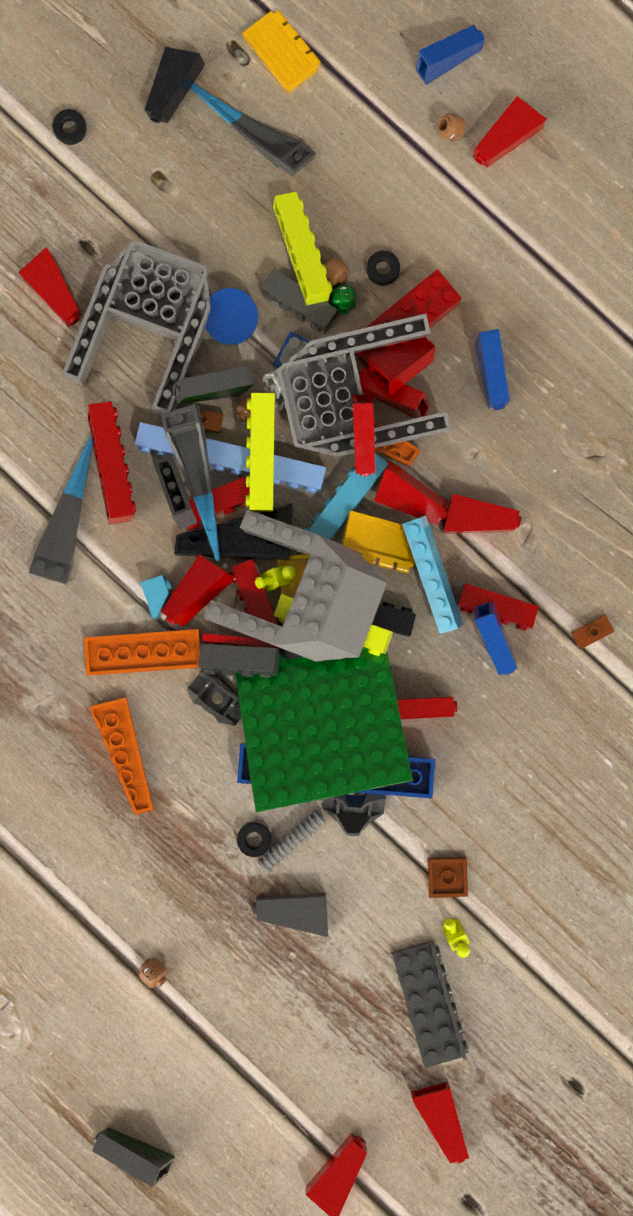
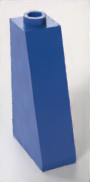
[416,25,484,85]
[475,329,510,410]
[474,601,517,675]

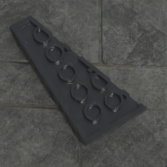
[174,503,293,560]

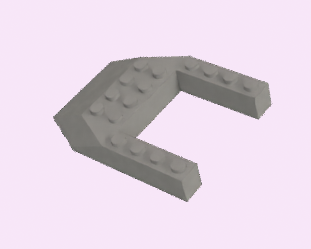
[62,240,211,415]
[277,314,451,457]
[204,510,387,662]

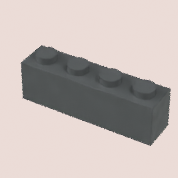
[261,268,337,333]
[153,454,198,530]
[198,644,280,678]

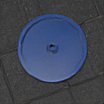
[206,288,258,345]

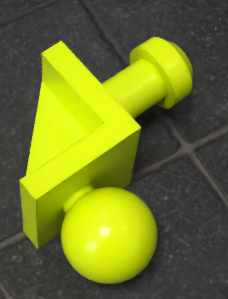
[255,566,296,592]
[441,918,470,958]

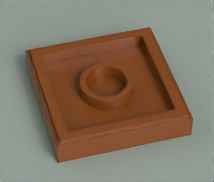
[428,857,468,898]

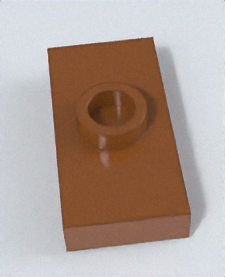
[200,409,224,433]
[571,615,615,649]

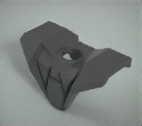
[187,670,242,726]
[323,793,386,836]

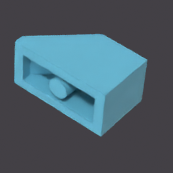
[140,575,172,620]

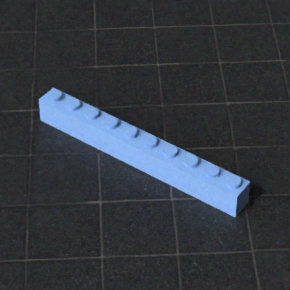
[135,422,326,494]

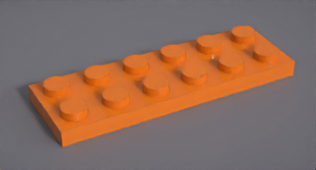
[84,629,201,676]

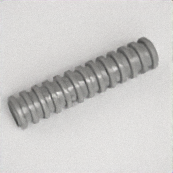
[258,810,326,873]

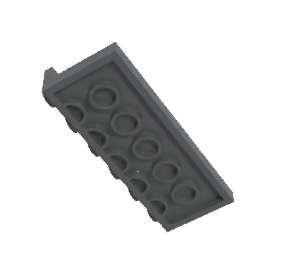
[392,941,469,1068]

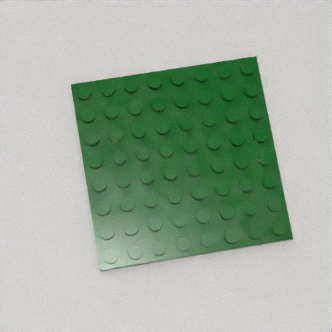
[235,647,413,812]

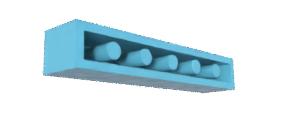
[305,453,388,540]
[402,516,463,634]

